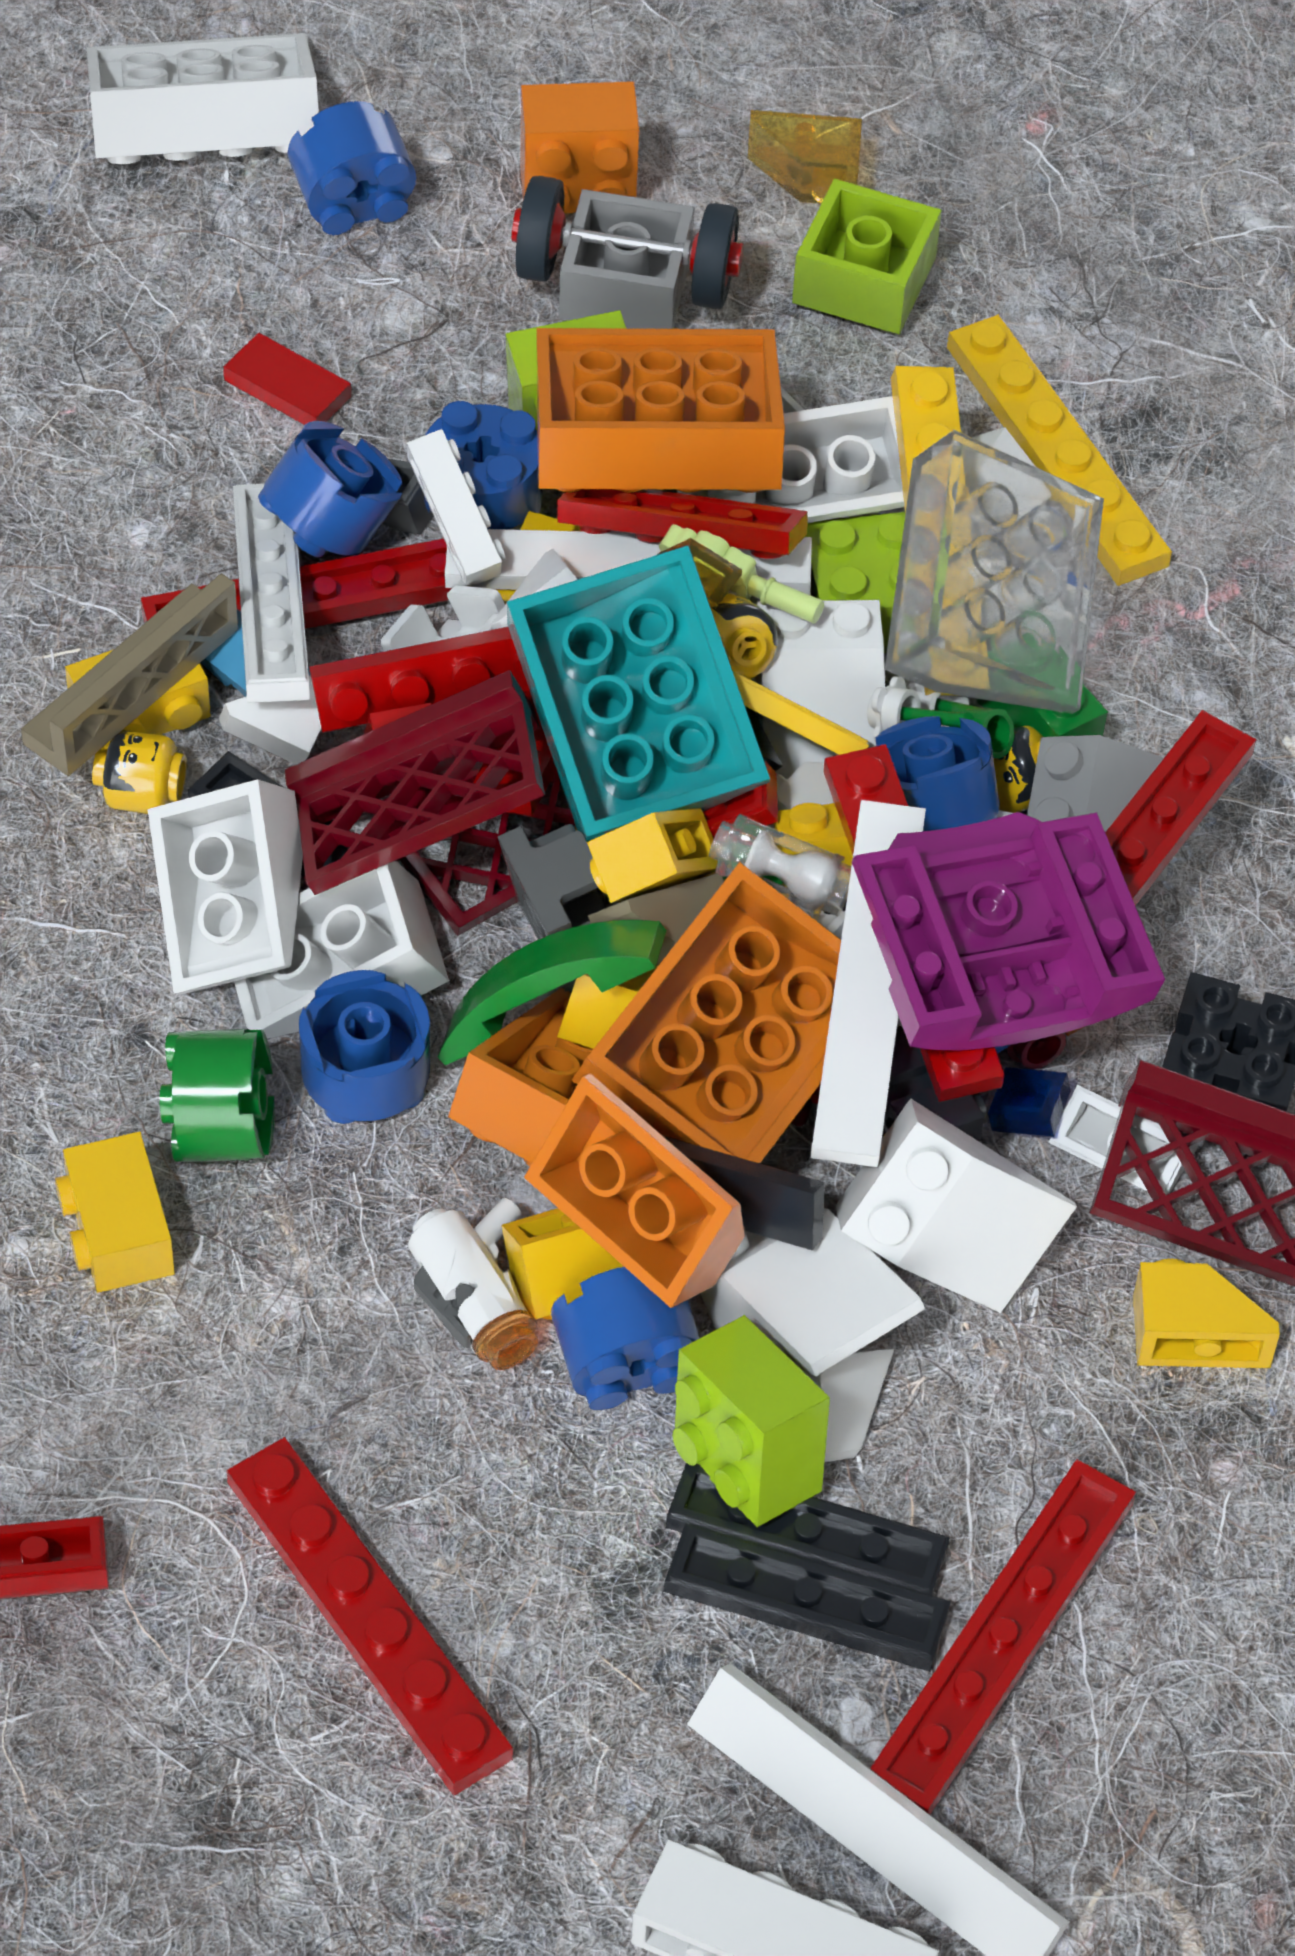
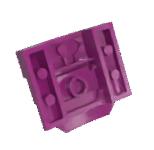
[852,812,1165,1050]

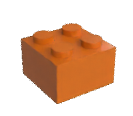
[520,81,639,213]

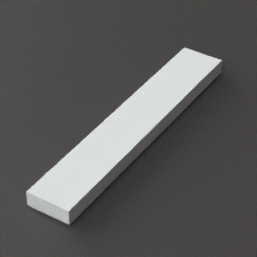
[233,484,310,703]
[445,529,812,595]
[811,800,926,1167]
[687,1664,1069,1956]

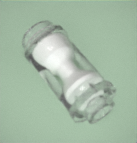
[709,814,852,917]

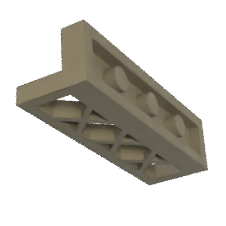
[21,573,238,777]

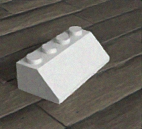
[665,396,904,523]

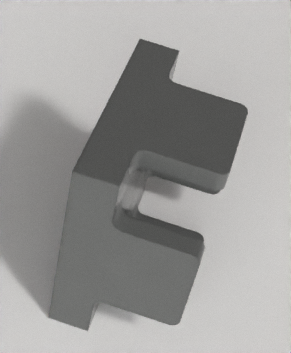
[497,824,607,993]

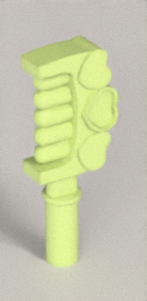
[659,524,824,624]

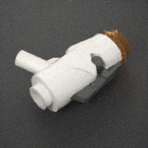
[408,1198,538,1370]

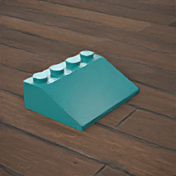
[507,545,770,842]

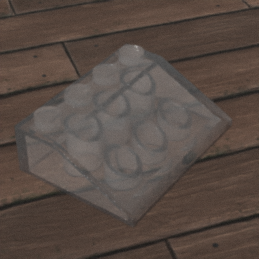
[885,430,1104,714]

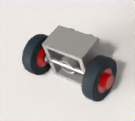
[511,176,744,329]

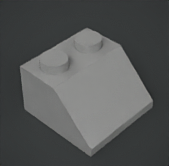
[1027,735,1168,881]

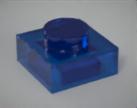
[988,1067,1071,1137]

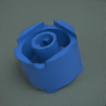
[287,101,416,235]
[424,401,543,530]
[258,421,402,557]
[875,716,1000,831]
[299,970,430,1124]
[551,1267,700,1410]

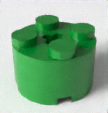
[159,1029,275,1162]

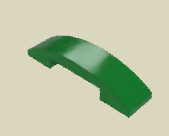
[437,920,667,1066]

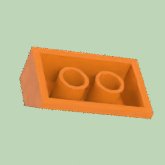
[524,1073,745,1308]

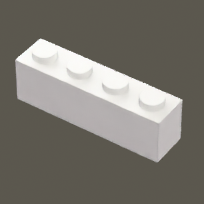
[631,1839,939,1956]

